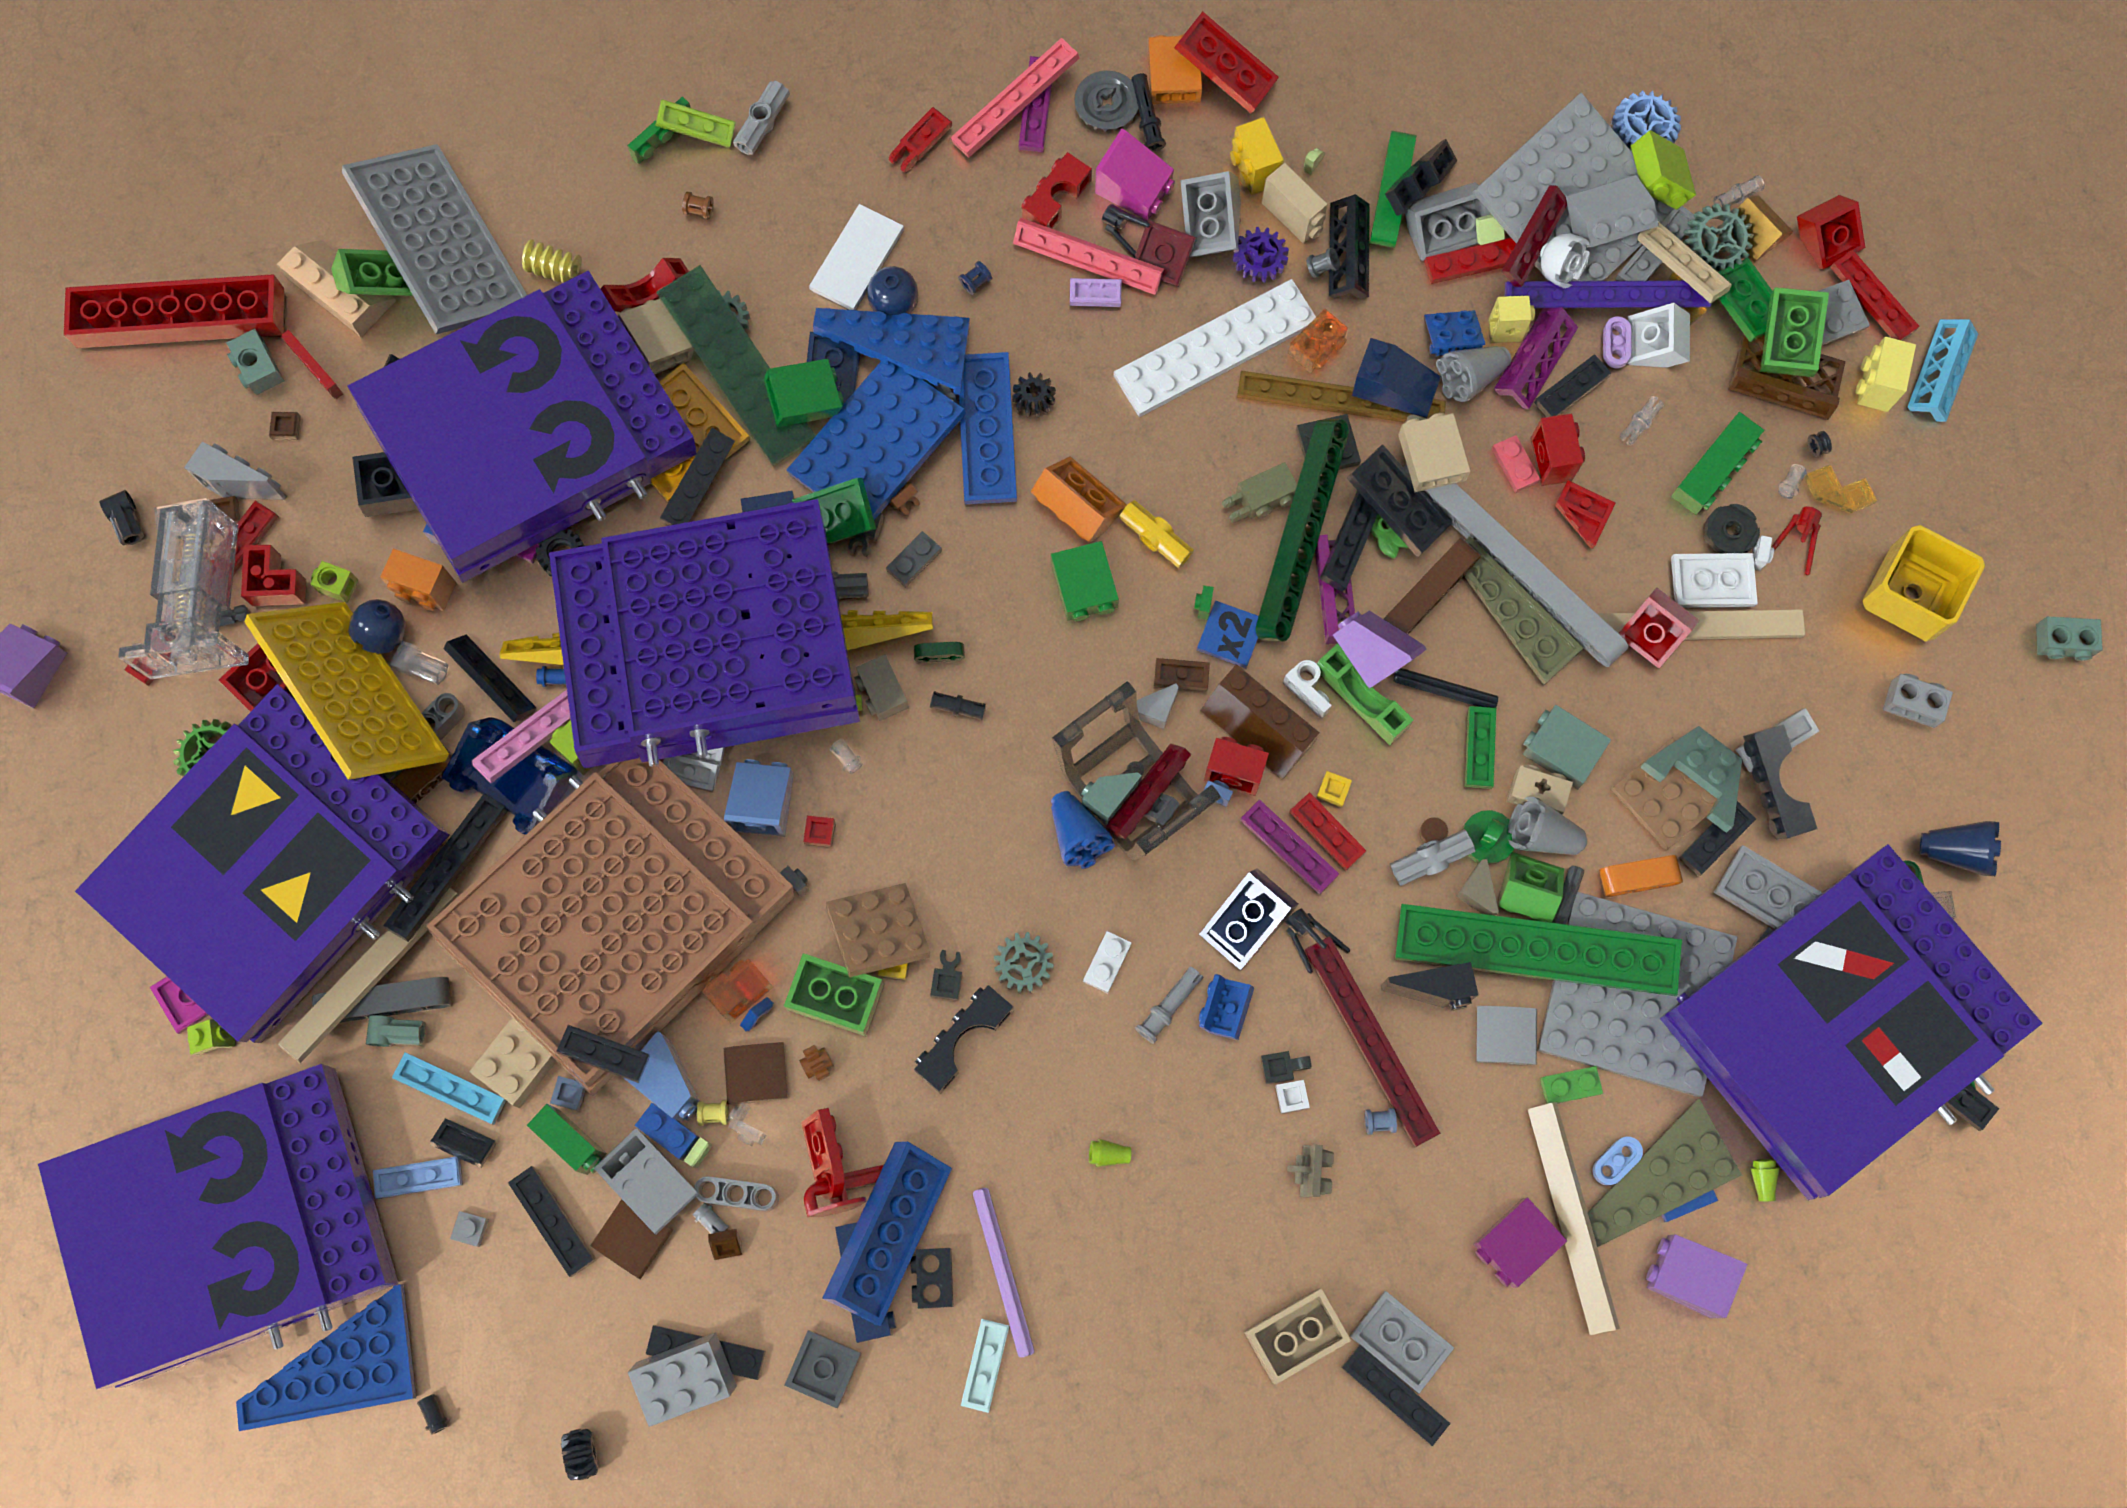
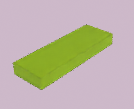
[655,99,736,148]

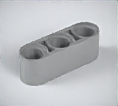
[694,1176,779,1211]

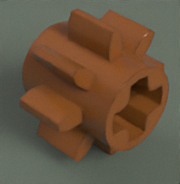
[799,1045,834,1081]

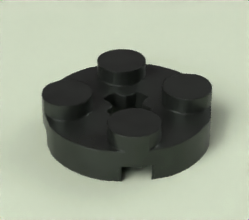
[1704,504,1760,554]

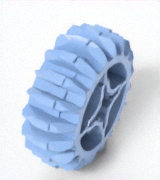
[1611,90,1681,152]

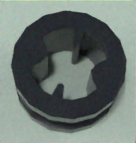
[1808,431,1832,457]

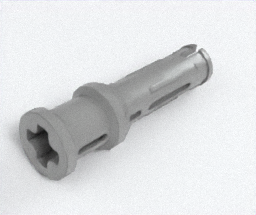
[1135,966,1204,1044]

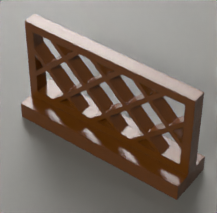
[1728,335,1846,420]

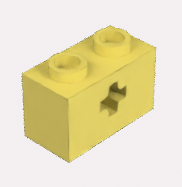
[1488,296,1535,343]

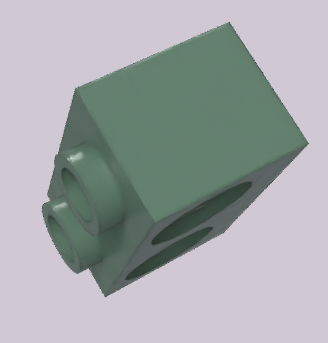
[2036,616,2103,661]

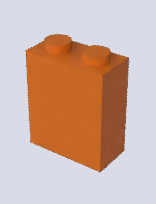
[1148,34,1202,104]

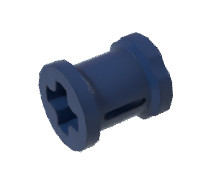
[958,261,993,295]

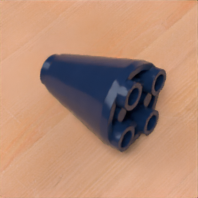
[1920,821,2001,877]

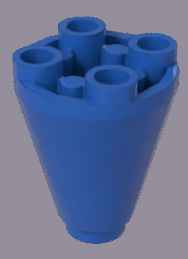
[1051,791,1115,869]

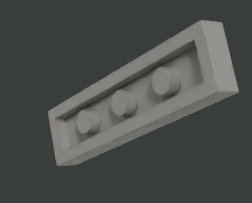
[1615,206,1695,281]

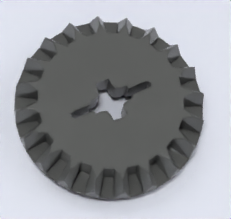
[1075,70,1138,132]

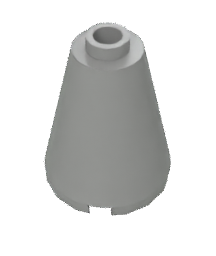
[1508,797,1587,855]

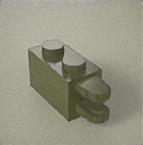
[1222,462,1297,523]

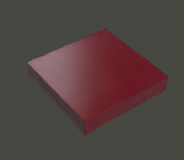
[1134,220,1197,287]

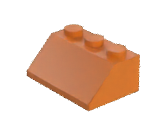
[1031,456,1127,542]

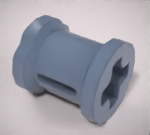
[1365,1108,1397,1135]

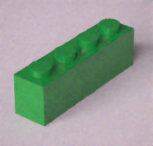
[1671,412,1765,515]

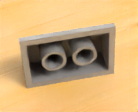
[1566,175,1659,248]
[1405,182,1490,261]

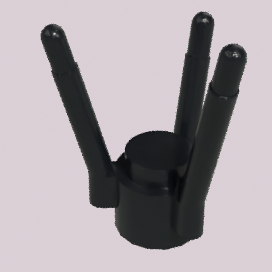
[1102,204,1150,257]
[1285,908,1350,974]

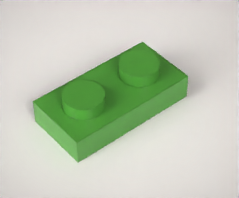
[1540,1066,1603,1104]

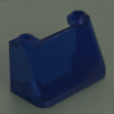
[441,717,578,835]

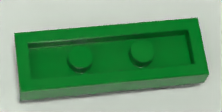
[627,96,691,164]
[1465,706,1497,789]

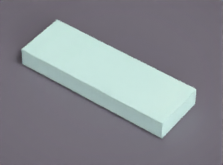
[961,1319,1009,1413]

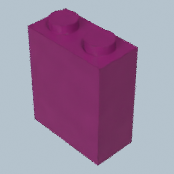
[1473,1197,1567,1288]

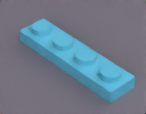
[392,1052,506,1125]

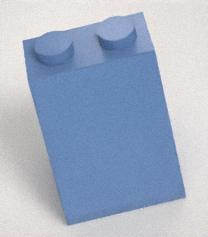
[724,759,794,837]
[624,1031,699,1123]

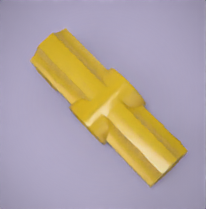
[1119,500,1194,568]

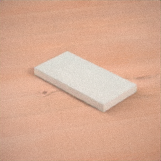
[809,204,904,310]

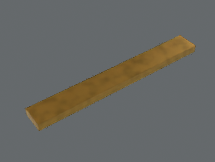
[1237,371,1446,423]

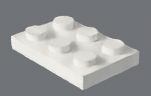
[1671,553,1758,608]

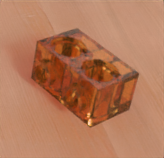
[1288,309,1348,373]

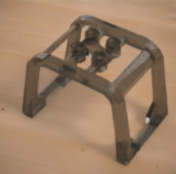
[1052,681,1221,861]

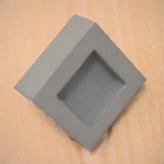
[450,1211,489,1247]

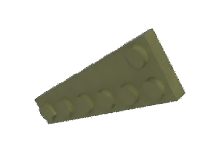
[1464,536,1583,685]

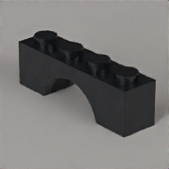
[1743,724,1818,840]
[914,985,1014,1094]

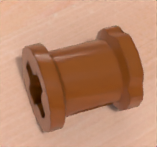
[682,191,714,219]

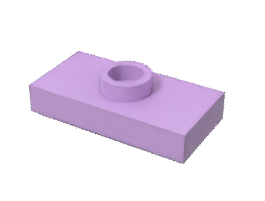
[1070,278,1122,307]

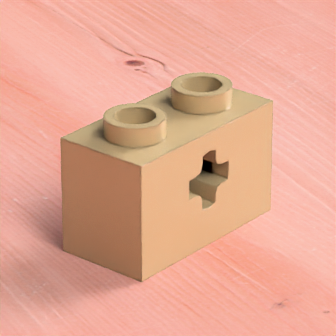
[1506,765,1573,814]

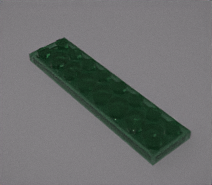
[656,265,816,466]

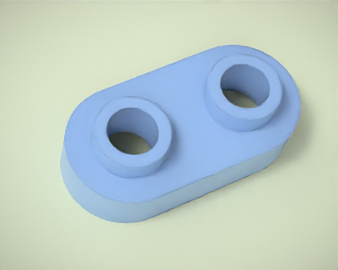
[1593,1137,1643,1185]

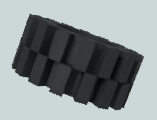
[536,529,585,576]

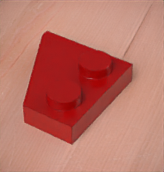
[1555,480,1616,549]

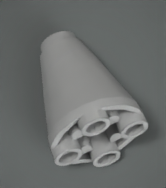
[1436,346,1511,402]

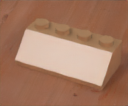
[277,240,396,337]

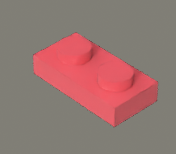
[1491,435,1540,493]

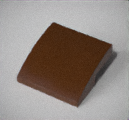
[723,1042,788,1104]
[590,1199,673,1280]

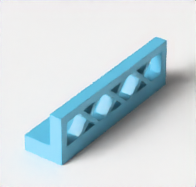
[1908,319,1978,422]

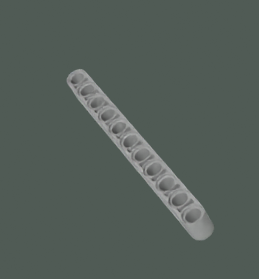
[1404,464,1628,667]

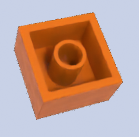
[380,548,457,611]

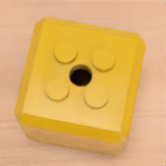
[1862,525,1985,641]

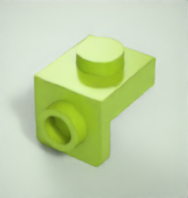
[187,1019,235,1055]

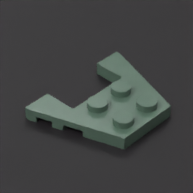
[1640,726,1742,833]

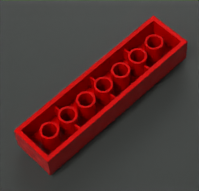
[64,274,284,348]

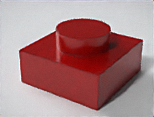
[803,815,835,847]

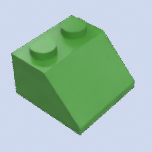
[1498,852,1564,923]

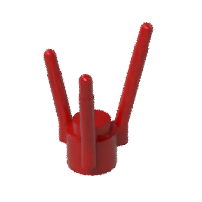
[1771,506,1822,575]

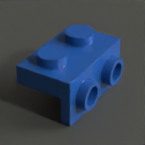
[1199,974,1254,1040]

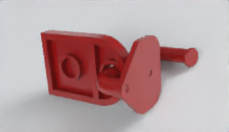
[801,1108,884,1217]

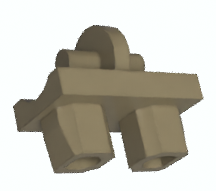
[1287,1144,1334,1198]

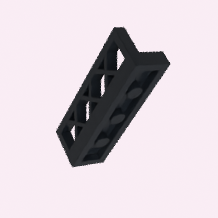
[1329,194,1370,300]

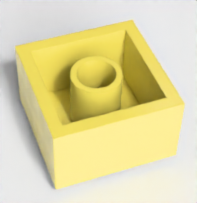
[1856,337,1916,412]

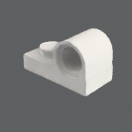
[1283,660,1332,719]

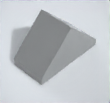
[1126,684,1178,729]

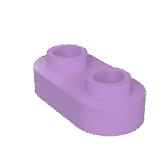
[1603,317,1631,368]

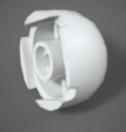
[1540,233,1590,288]

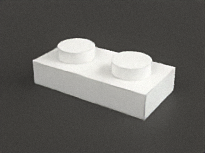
[1083,931,1132,994]

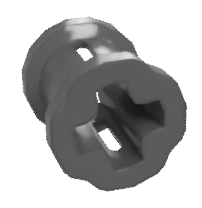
[1306,248,1340,278]

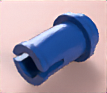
[536,666,566,687]

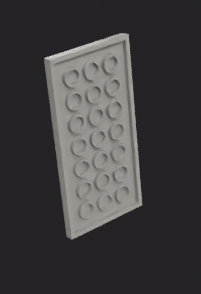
[342,144,527,335]

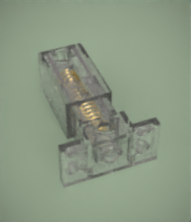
[118,500,249,679]

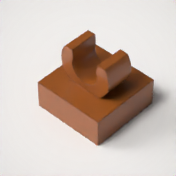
[889,483,920,515]

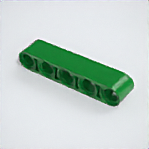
[1370,131,1417,248]

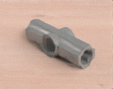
[733,81,790,155]
[1390,829,1475,886]

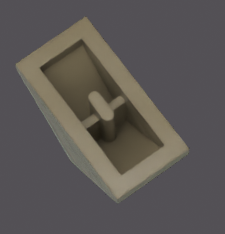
[1456,859,1499,916]

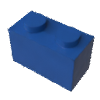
[634,1103,700,1161]

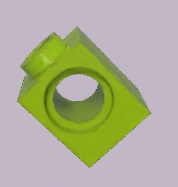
[310,561,358,603]

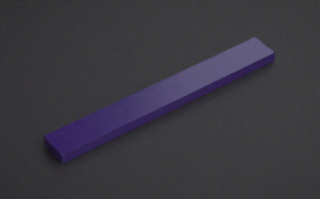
[1505,281,1711,308]

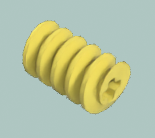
[522,239,582,283]

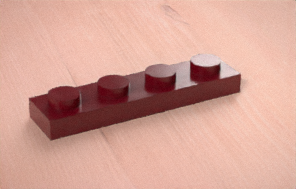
[1501,185,1567,287]
[1105,743,1192,839]

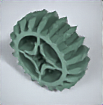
[1683,203,1754,272]

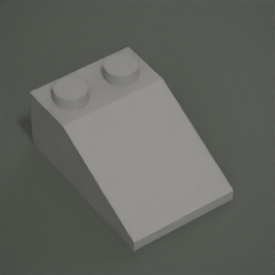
[1181,171,1241,257]

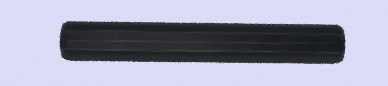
[1393,668,1499,708]

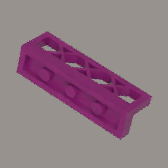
[1494,307,1578,409]
[1315,534,1355,644]

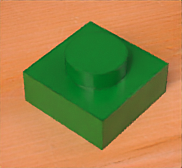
[1194,585,1214,620]

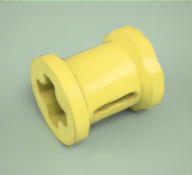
[697,1100,729,1126]

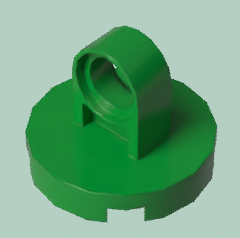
[1462,810,1514,865]

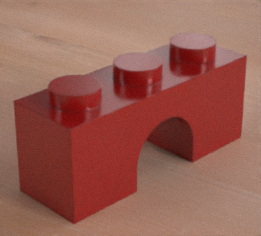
[1021,152,1092,229]

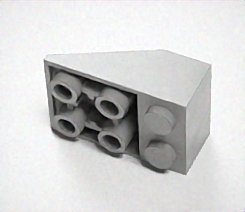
[184,442,286,500]
[594,1128,699,1234]

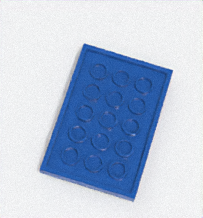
[786,362,966,520]

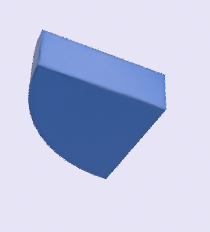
[740,997,774,1032]

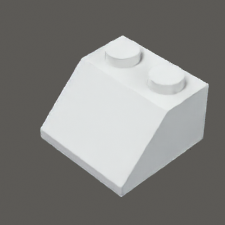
[1628,303,1690,368]

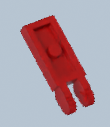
[888,107,952,173]

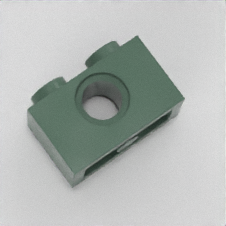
[226,329,285,395]

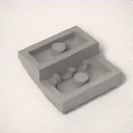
[1477,1006,1537,1065]

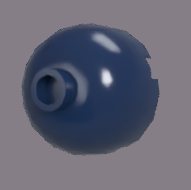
[867,266,919,315]
[349,599,405,654]

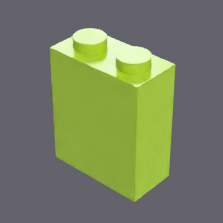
[1631,130,1696,210]

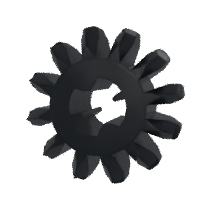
[1012,372,1056,417]
[561,1429,598,1480]

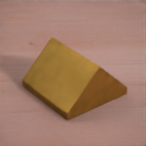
[1721,196,1793,263]

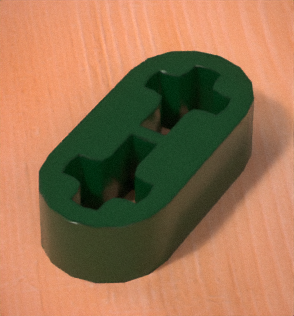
[914,642,965,663]

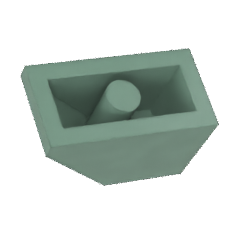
[1081,772,1142,824]

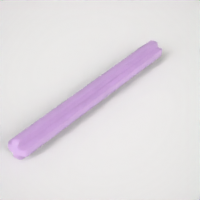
[973,1188,1035,1357]

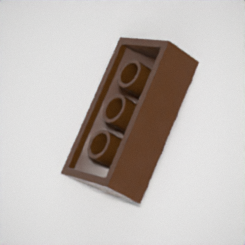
[1200,664,1320,780]

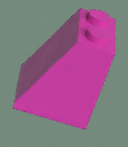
[1095,129,1175,221]

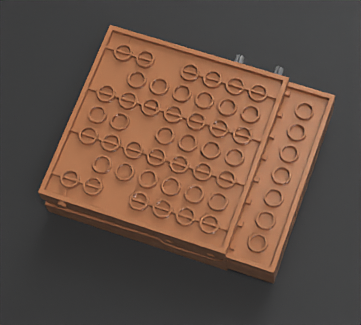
[426,757,794,1096]

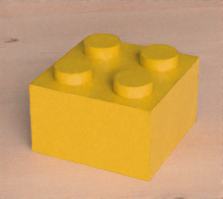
[1230,117,1284,195]

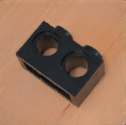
[911,1248,954,1309]

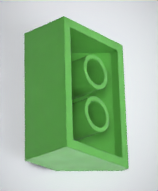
[331,249,413,296]

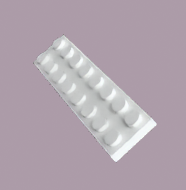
[1114,279,1318,417]

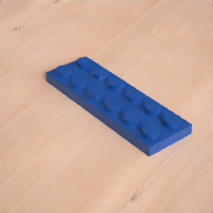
[959,352,1017,505]

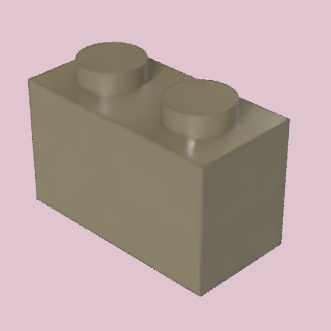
[854,654,909,721]

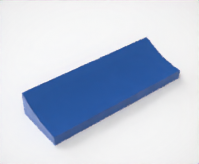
[822,1141,952,1326]

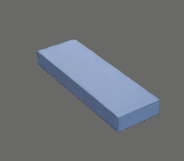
[373,1157,463,1199]

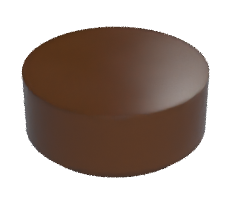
[1420,817,1448,843]

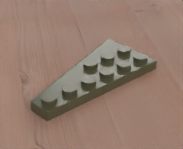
[1588,1099,1742,1247]

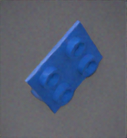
[1424,310,1485,357]

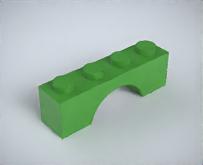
[1317,643,1414,745]

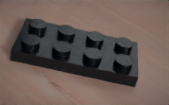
[1347,444,1453,557]

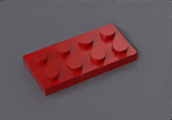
[1174,11,1279,113]

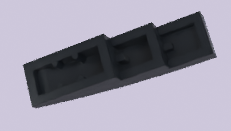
[1385,139,1458,216]

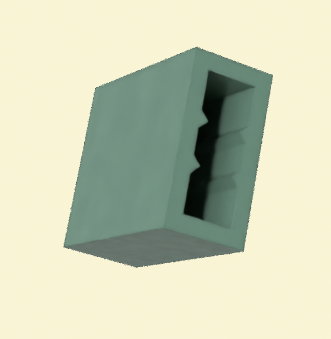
[1522,705,1611,790]

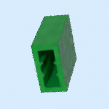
[764,359,844,427]
[1051,541,1119,621]
[527,1104,607,1175]

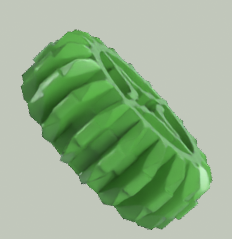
[173,719,231,776]

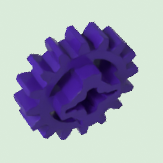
[1233,227,1289,283]

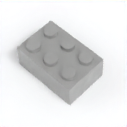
[628,1332,737,1427]

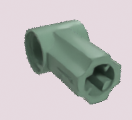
[366,1016,426,1047]

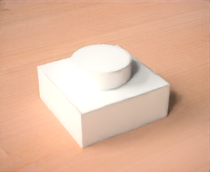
[1752,536,1774,571]
[1275,1080,1310,1114]

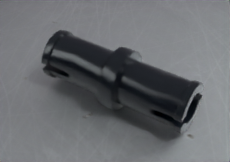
[930,691,986,720]

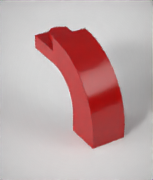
[600,258,693,313]

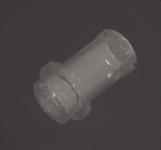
[1778,464,1807,499]
[830,739,862,774]

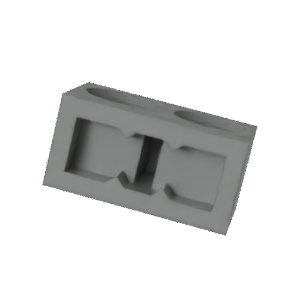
[1883,674,1953,728]

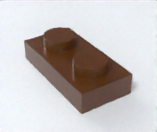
[1154,658,1210,691]

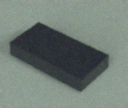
[430,1118,496,1168]

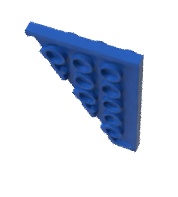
[813,308,970,394]
[236,1284,416,1431]

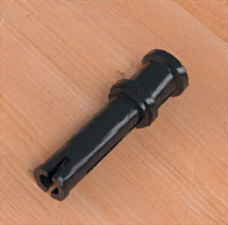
[1131,73,1166,152]

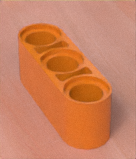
[1599,855,1683,897]

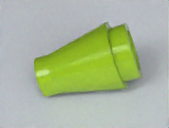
[1089,1139,1131,1167]
[1750,1159,1780,1201]

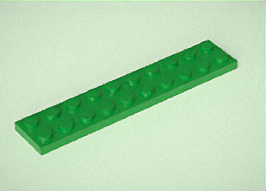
[1395,904,1682,996]

